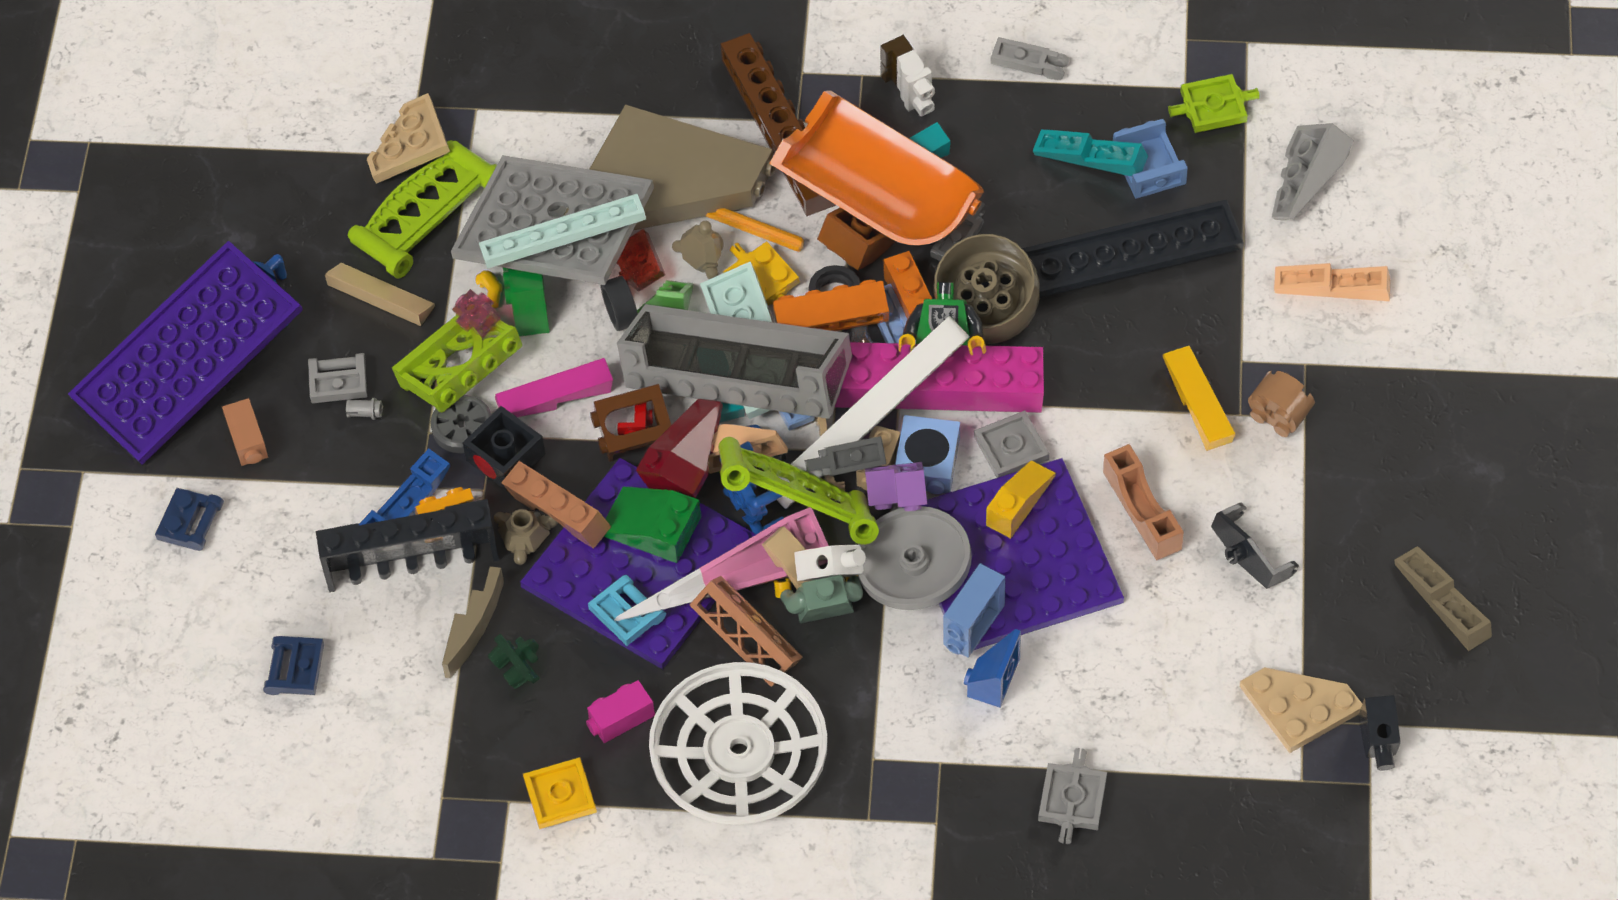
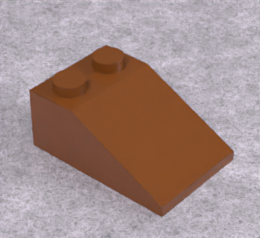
[817,208,896,270]

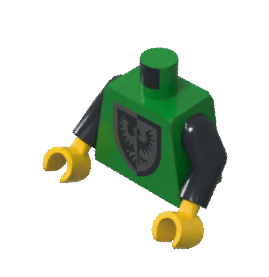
[898,282,986,355]

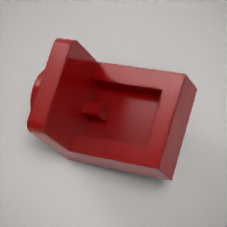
[617,402,653,435]

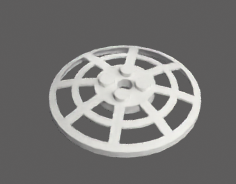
[649,662,827,825]

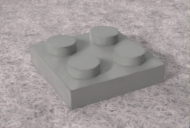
[974,410,1049,478]

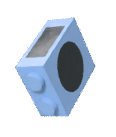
[895,415,960,494]

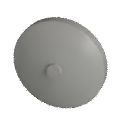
[858,506,972,610]

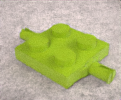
[1168,74,1260,133]

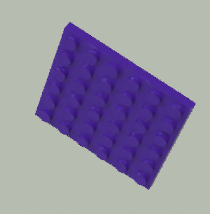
[520,458,756,670]
[901,458,1124,650]

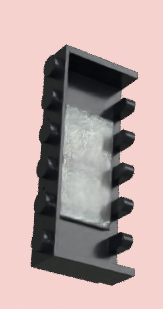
[315,499,499,593]

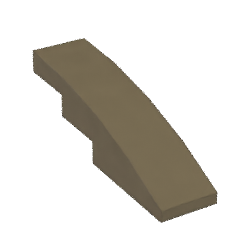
[442,567,504,678]

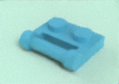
[588,575,666,646]

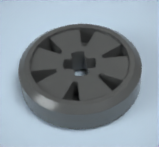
[430,395,492,453]

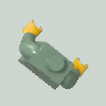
[774,575,863,624]

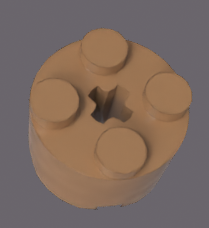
[1248,371,1315,437]

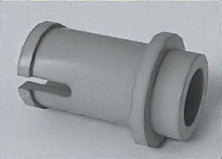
[346,398,383,420]

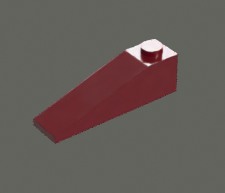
[636,399,723,498]

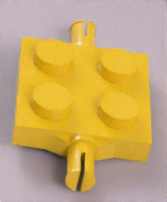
[723,241,800,305]

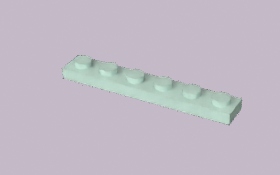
[479,194,646,269]

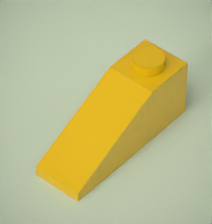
[986,460,1056,539]

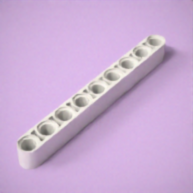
[767,316,970,509]

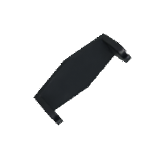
[1211,502,1299,589]

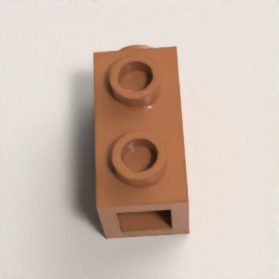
[222,398,269,466]

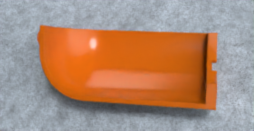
[769,91,984,245]

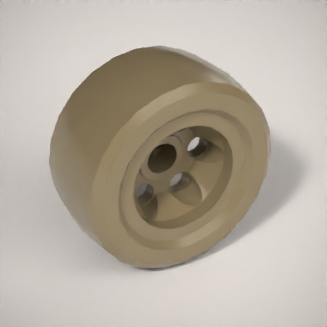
[934,234,1040,344]

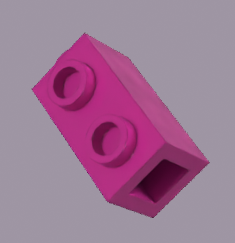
[586,680,655,743]

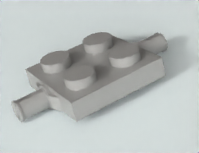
[1038,748,1107,844]

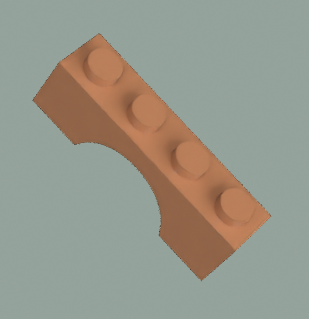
[1103,444,1184,561]
[502,461,611,549]

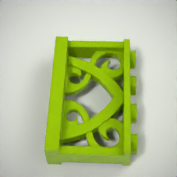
[392,301,523,413]

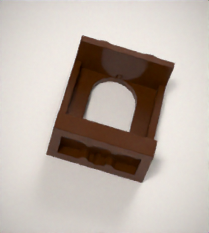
[590,384,671,462]

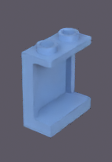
[1113,119,1188,199]

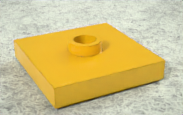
[523,757,597,829]

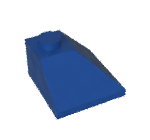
[964,629,1021,708]

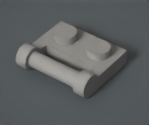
[308,353,367,403]

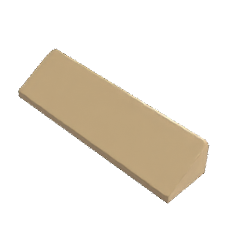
[325,263,435,326]

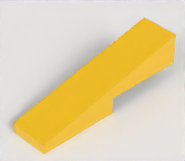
[1163,346,1235,451]

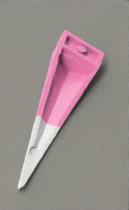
[615,507,829,621]

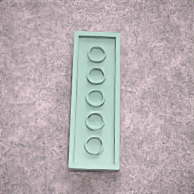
[700,262,798,419]

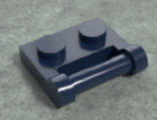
[155,487,224,551]
[263,636,324,695]

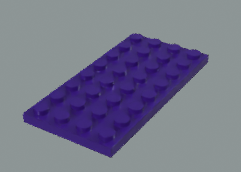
[68,241,303,465]

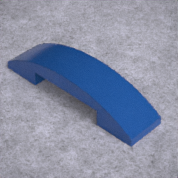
[359,448,450,525]

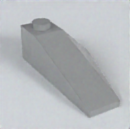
[1272,123,1354,220]

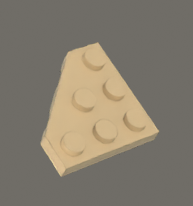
[367,93,450,183]
[1240,667,1362,753]

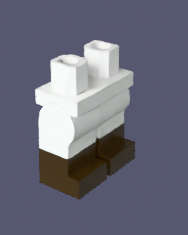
[880,34,935,116]

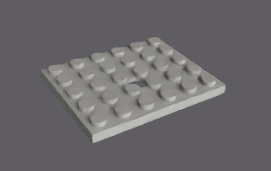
[451,155,654,285]

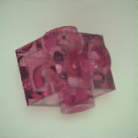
[452,289,501,338]

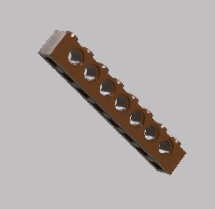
[721,33,836,217]

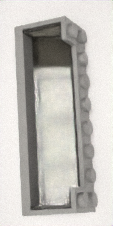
[617,304,852,419]

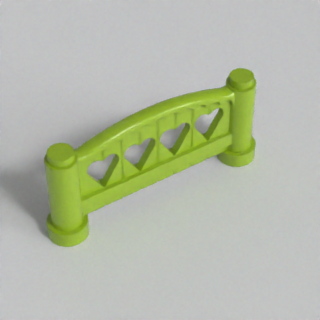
[348,140,497,279]
[718,437,879,545]

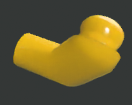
[475,270,503,309]

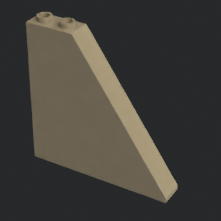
[563,105,776,231]

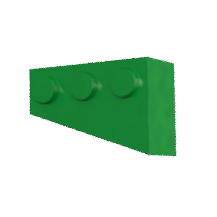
[503,268,550,337]

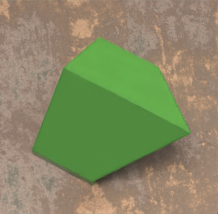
[637,280,693,313]

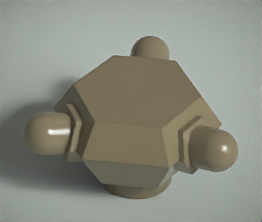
[672,221,724,279]
[494,509,558,565]

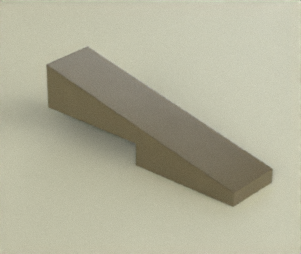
[1394,546,1492,651]

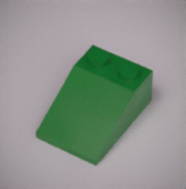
[604,487,701,563]

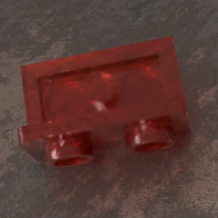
[616,229,666,292]

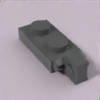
[930,202,985,261]
[804,436,887,476]

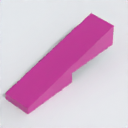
[495,358,613,417]

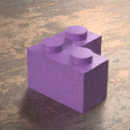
[865,462,927,511]

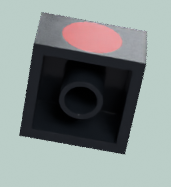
[462,406,546,491]

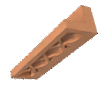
[689,576,803,687]

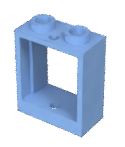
[943,564,1005,658]

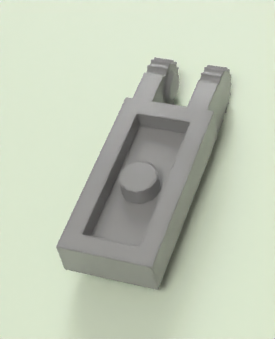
[991,37,1069,80]

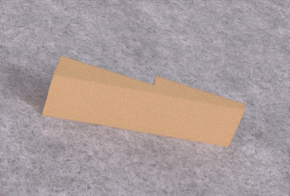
[1274,263,1390,301]

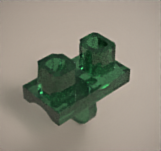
[487,634,540,689]

